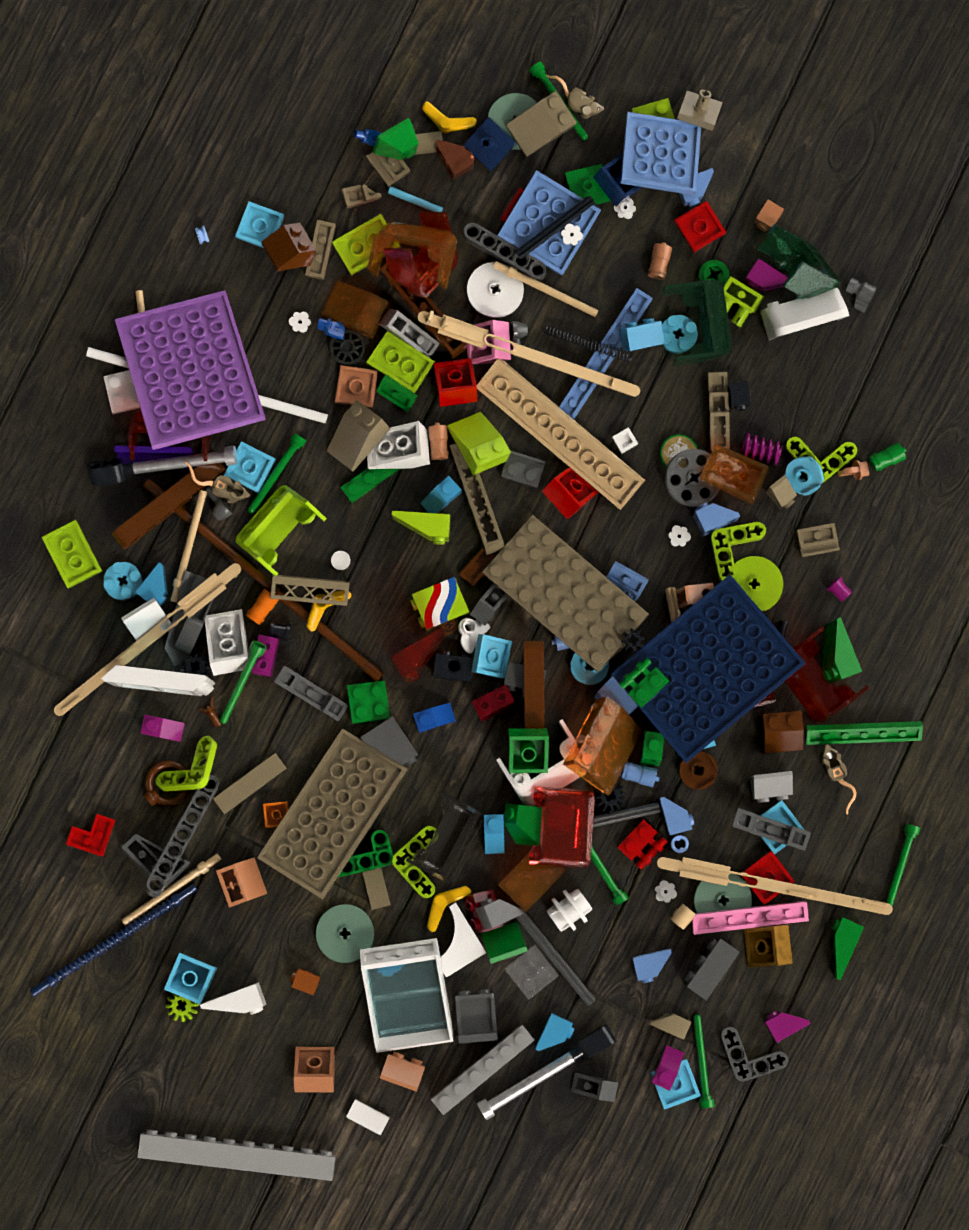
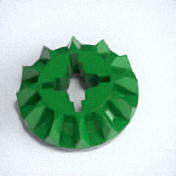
[699,260,729,291]

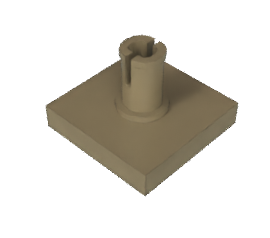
[677,89,723,131]

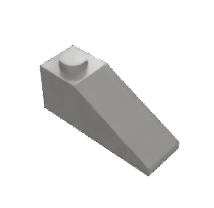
[379,309,439,358]

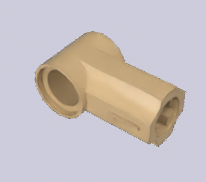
[670,904,696,930]

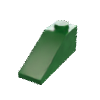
[832,917,864,980]

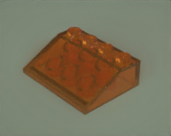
[563,697,642,796]

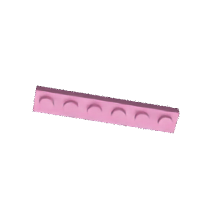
[692,901,809,935]

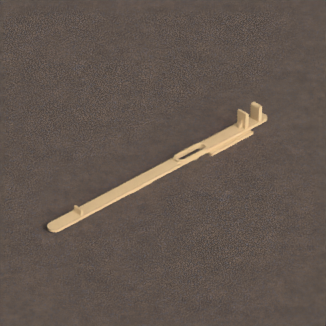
[418,311,640,397]
[54,563,241,716]
[657,857,893,915]

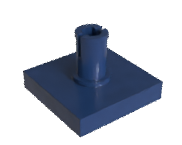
[464,117,517,171]

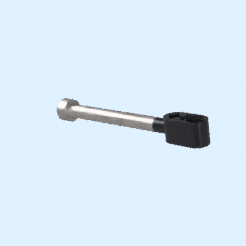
[87,446,238,486]
[477,1024,617,1120]

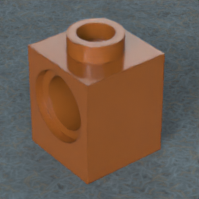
[290,968,321,995]

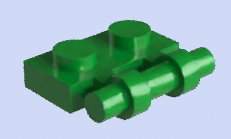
[619,657,669,708]

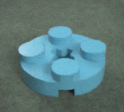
[662,315,698,354]
[785,456,824,495]
[104,562,143,601]
[571,653,609,685]

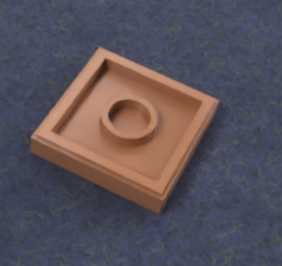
[335,365,378,409]

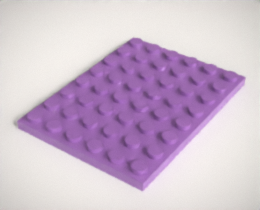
[115,290,265,450]

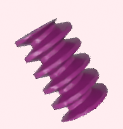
[740,433,783,466]

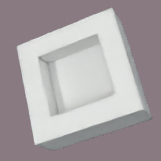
[612,427,638,454]

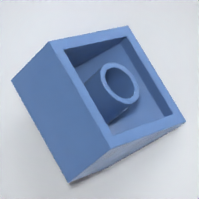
[692,503,740,537]

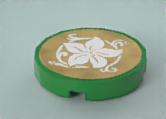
[660,434,698,468]

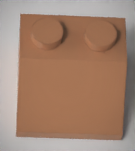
[294,1047,335,1092]
[380,1051,425,1092]

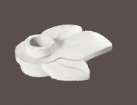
[458,618,490,654]

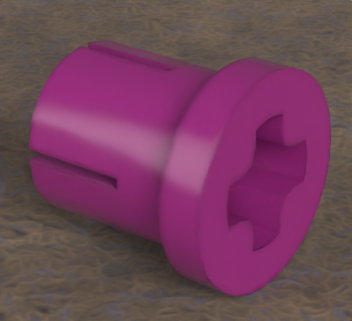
[826,576,852,602]

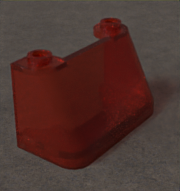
[529,786,595,868]

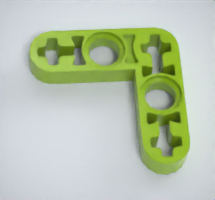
[785,437,857,484]
[711,522,766,581]
[156,736,217,791]
[392,826,438,898]

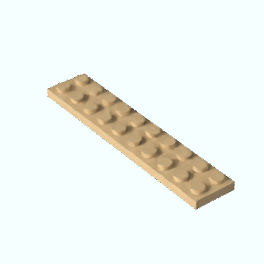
[477,359,645,510]

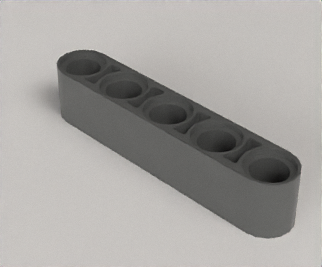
[464,223,546,281]

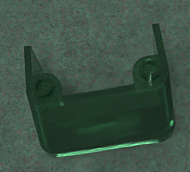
[756,224,841,299]
[662,279,732,366]

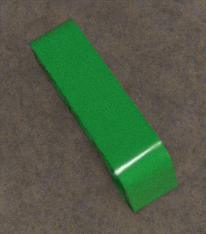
[338,830,393,878]

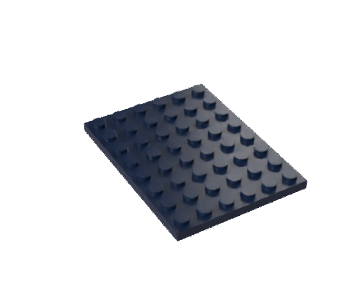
[611,575,806,763]

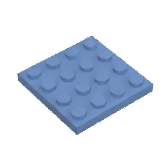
[620,112,701,195]
[497,170,601,276]

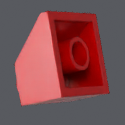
[433,358,477,407]
[542,467,599,519]

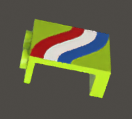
[410,577,469,631]

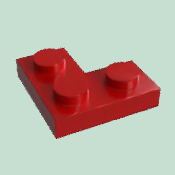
[66,814,116,857]

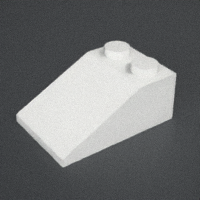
[367,421,430,469]
[205,609,250,675]
[200,982,266,1015]

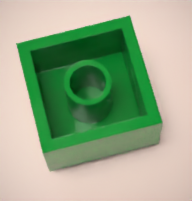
[508,728,549,773]

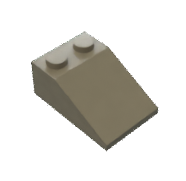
[506,91,577,157]
[327,400,390,472]

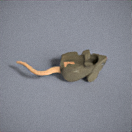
[546,75,604,119]
[185,462,250,503]
[822,744,856,814]

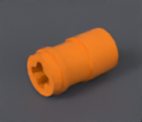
[246,589,280,625]

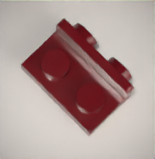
[472,685,515,722]
[465,889,503,934]

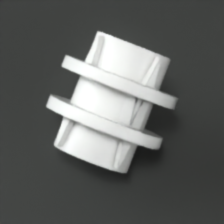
[546,889,592,931]

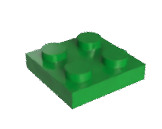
[346,681,390,724]

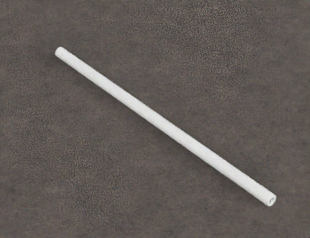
[86,347,328,424]

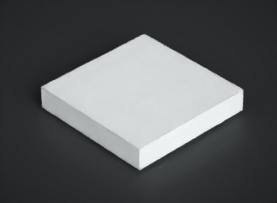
[121,598,171,641]

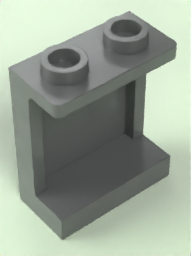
[455,989,498,1043]

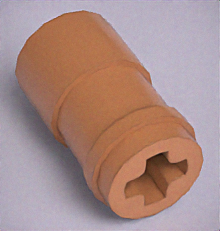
[648,242,672,280]
[428,423,449,460]

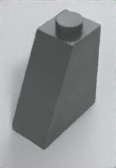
[360,716,418,767]

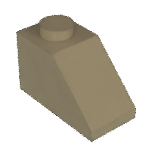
[766,475,797,509]

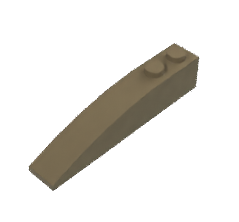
[449,443,504,555]

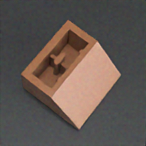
[216,857,268,907]

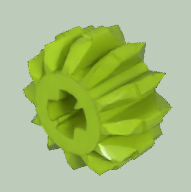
[166,993,199,1022]

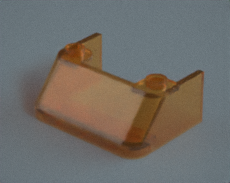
[367,221,457,289]

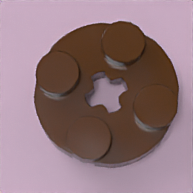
[679,752,718,790]

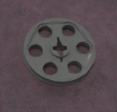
[664,449,722,507]

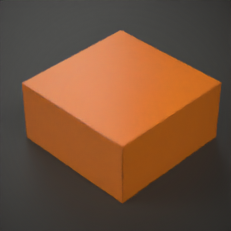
[263,801,289,828]

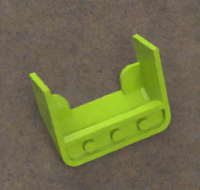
[235,485,327,576]

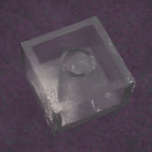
[504,944,559,1000]

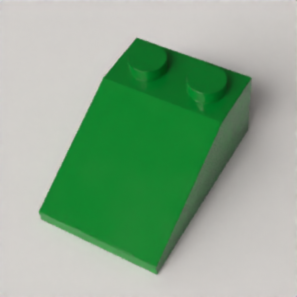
[822,617,862,685]

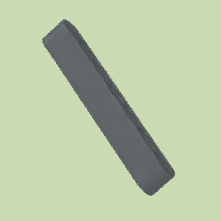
[146,775,219,897]

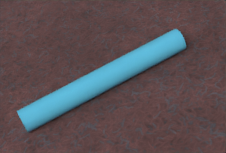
[388,187,443,215]

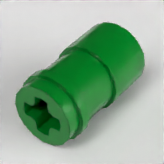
[869,442,906,472]

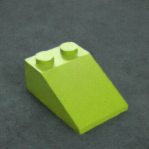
[447,412,511,475]
[392,511,450,545]

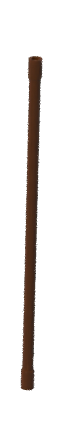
[143,479,384,682]

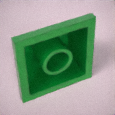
[373,118,419,160]
[504,804,548,847]

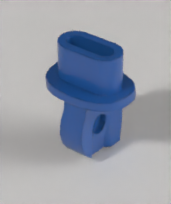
[353,129,382,146]
[317,318,345,340]

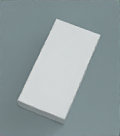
[346,1099,390,1135]

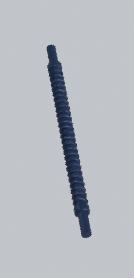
[30,884,198,997]

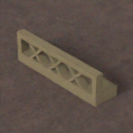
[270,574,349,606]

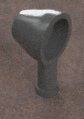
[510,321,528,357]
[205,486,233,521]

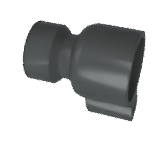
[846,277,877,313]

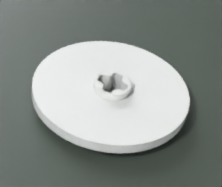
[467,262,524,318]

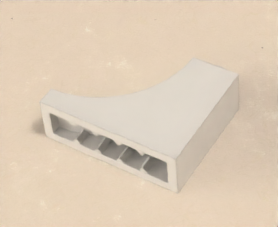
[435,903,486,977]

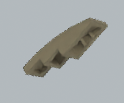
[708,371,730,450]

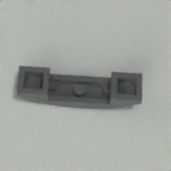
[274,666,349,722]
[732,808,811,851]

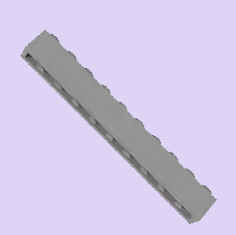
[138,1129,336,1181]

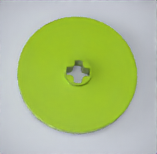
[727,556,783,612]

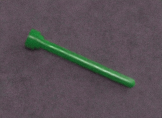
[529,61,588,140]
[248,433,307,514]
[220,641,266,724]
[571,822,629,906]
[885,823,921,906]
[693,1013,715,1108]

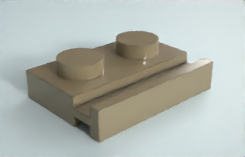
[366,152,411,188]
[796,523,840,558]

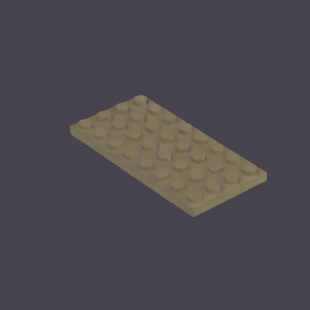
[482,515,649,672]
[257,728,407,900]

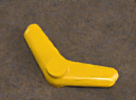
[422,101,477,133]
[306,590,351,632]
[427,886,471,932]

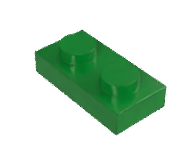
[376,375,418,412]

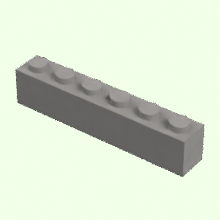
[431,1024,534,1115]

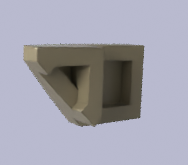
[341,184,382,209]
[648,1013,691,1040]

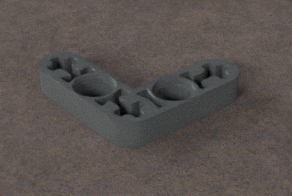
[720,1026,788,1082]

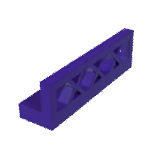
[115,446,194,470]

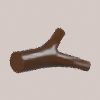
[199,697,222,728]

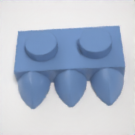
[606,561,649,602]

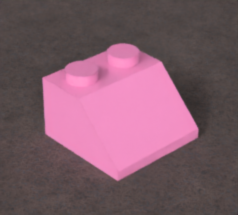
[467,320,511,364]

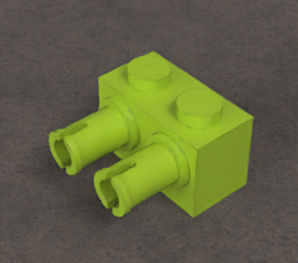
[715,276,765,327]

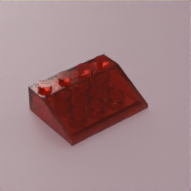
[391,628,445,683]

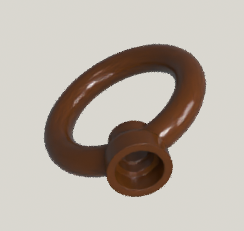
[143,760,190,807]

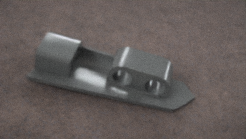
[165,571,214,666]

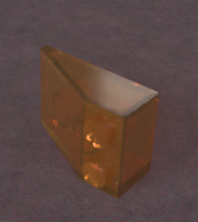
[321,281,389,339]
[700,444,769,505]
[498,846,566,912]

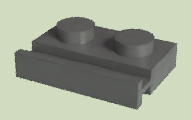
[501,450,546,488]

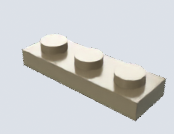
[305,220,336,280]

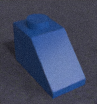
[413,703,456,733]

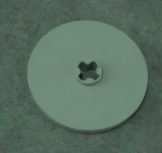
[488,93,537,150]
[694,873,752,913]
[316,904,374,963]

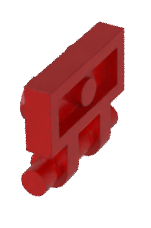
[617,819,667,870]

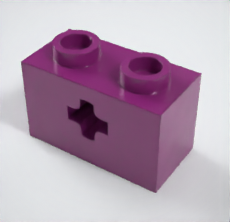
[251,635,280,678]

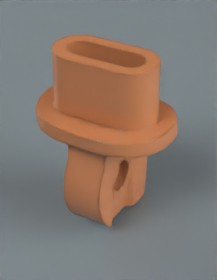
[838,460,869,480]

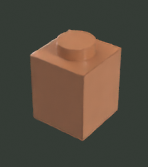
[754,199,784,232]

